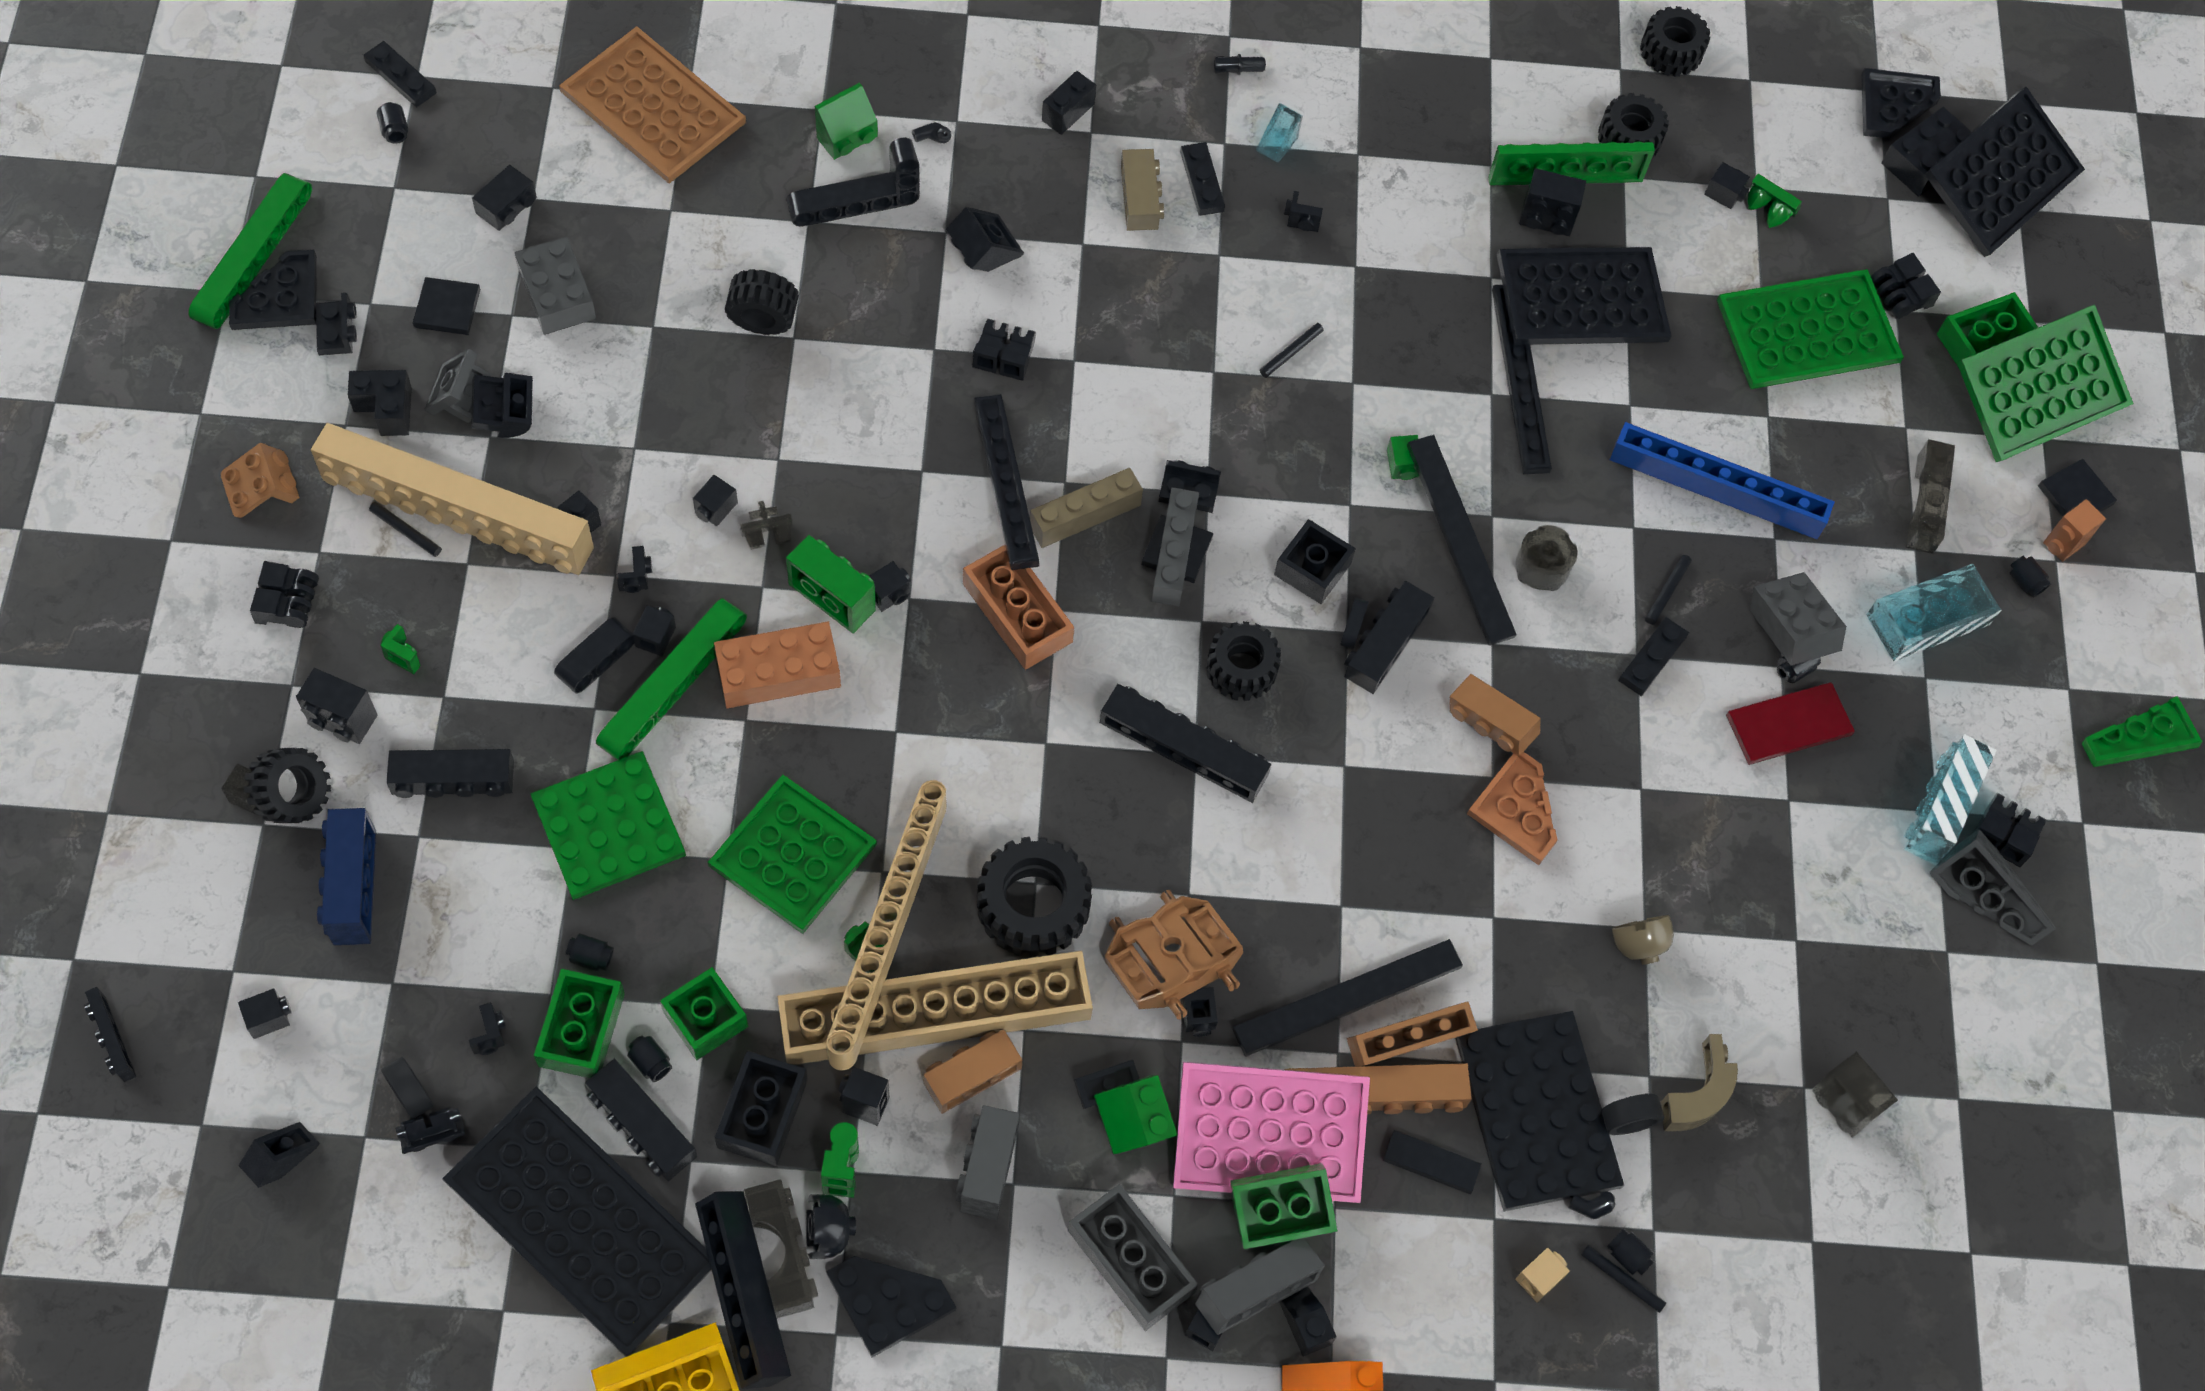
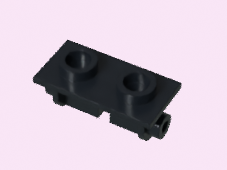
[395,1106,465,1154]

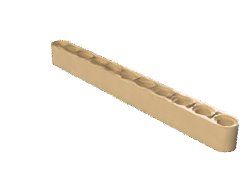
[826,780,947,1070]

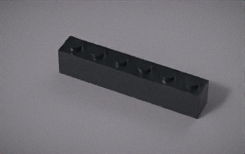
[1099,684,1272,803]
[695,1191,791,1389]

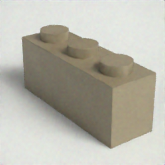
[1120,149,1164,231]

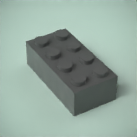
[1068,1184,1199,1332]

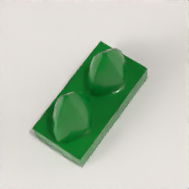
[1747,173,1802,228]

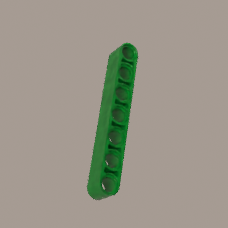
[188,173,312,329]
[596,598,747,761]

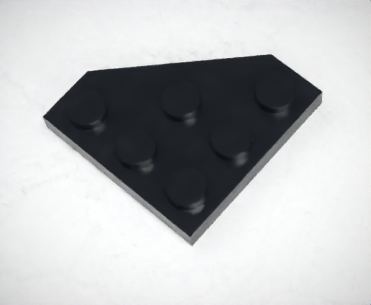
[1861,68,1941,139]
[229,250,317,330]
[826,1256,956,1358]

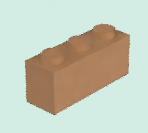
[1450,674,1541,757]
[923,1029,1023,1114]

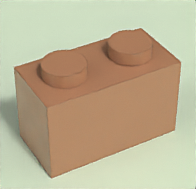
[2043,499,2106,562]

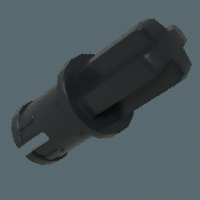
[1214,54,1266,75]

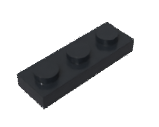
[363,41,437,108]
[1180,142,1225,216]
[1618,617,1690,697]
[84,987,136,1082]

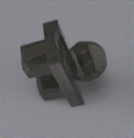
[740,501,792,550]

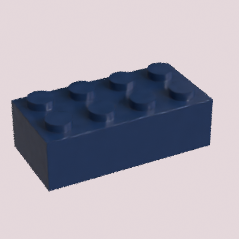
[317,808,376,945]

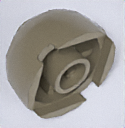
[1612,915,1674,965]

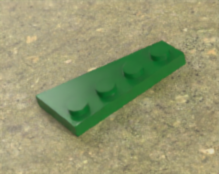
[2082,696,2202,767]

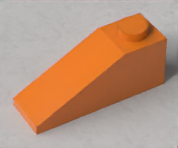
[1281,1361,1383,1391]

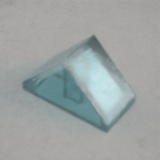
[1256,103,1303,162]

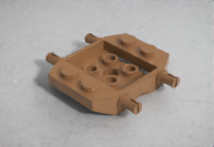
[1105,890,1243,1020]

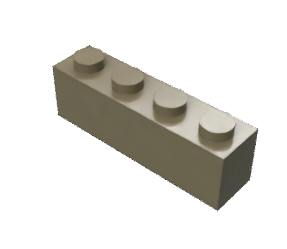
[1030,468,1143,548]

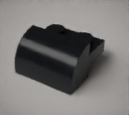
[471,373,533,438]

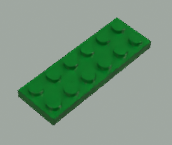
[1488,141,1655,185]

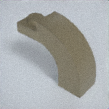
[1661,1034,1738,1131]

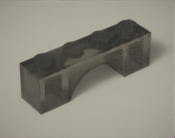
[1906,439,1955,554]
[744,1179,818,1319]

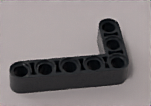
[786,137,920,227]

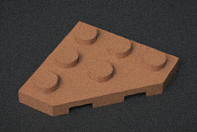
[1467,752,1558,865]

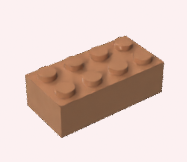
[963,545,1075,670]
[714,621,841,709]

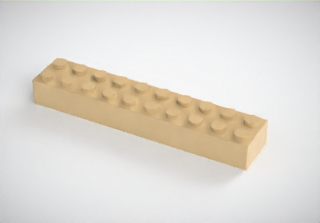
[311,423,594,575]
[777,951,1093,1065]

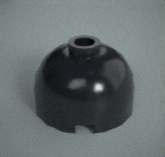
[806,1194,856,1259]

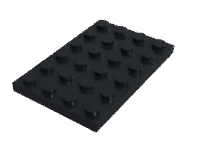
[1924,87,2085,257]
[1497,247,1672,345]
[1456,1011,1624,1212]

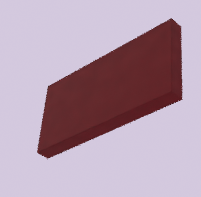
[1726,682,1855,765]

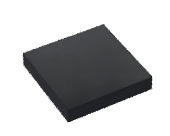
[413,277,481,335]
[2038,459,2117,516]
[1141,514,1214,583]

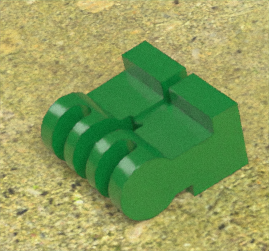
[821,1122,859,1198]

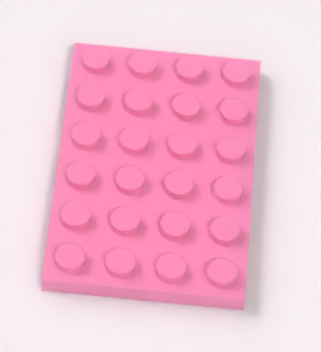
[1173,1062,1370,1203]

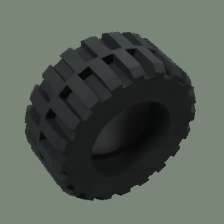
[977,836,1092,957]

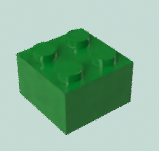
[660,967,749,1061]

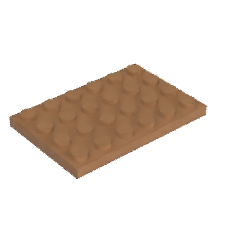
[559,26,746,184]

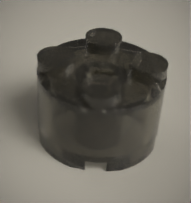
[1515,525,1578,591]

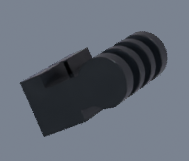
[1871,252,1941,319]
[972,318,1036,381]
[250,561,319,628]
[1972,793,2046,868]

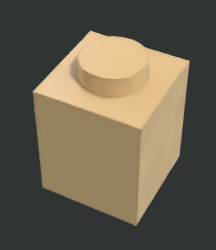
[1515,1248,1570,1303]

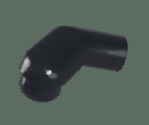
[912,122,951,143]
[1568,1191,1616,1219]

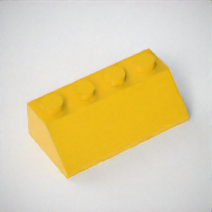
[591,1322,739,1391]

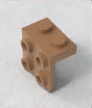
[221,443,300,518]

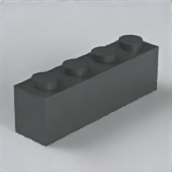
[1151,488,1199,606]
[1195,1238,1325,1335]

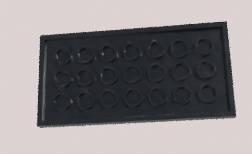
[442,1086,712,1357]

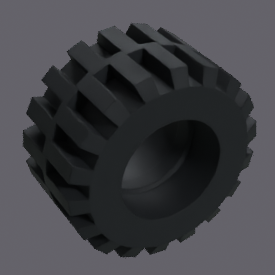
[1640,6,1710,77]
[1598,93,1669,158]
[725,269,799,335]
[1206,621,1281,701]
[244,747,331,823]

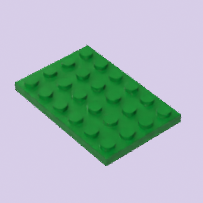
[1717,269,1904,389]
[1957,304,2134,462]

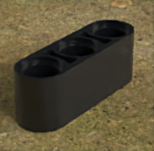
[554,617,634,694]

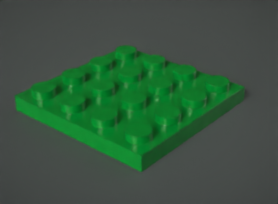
[530,751,686,900]
[708,774,877,934]

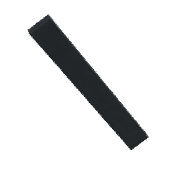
[1492,285,1552,475]
[974,394,1039,570]
[1407,434,1517,646]
[1233,939,1463,1057]

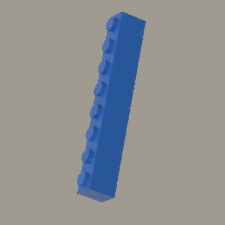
[1609,422,1835,539]

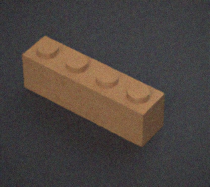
[1346,1001,1478,1067]

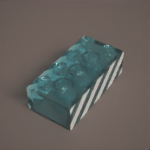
[1866,564,2001,661]
[1904,734,1997,865]

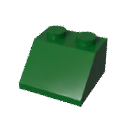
[815,82,878,160]
[1094,1075,1178,1155]

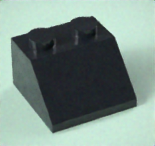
[946,207,1024,272]

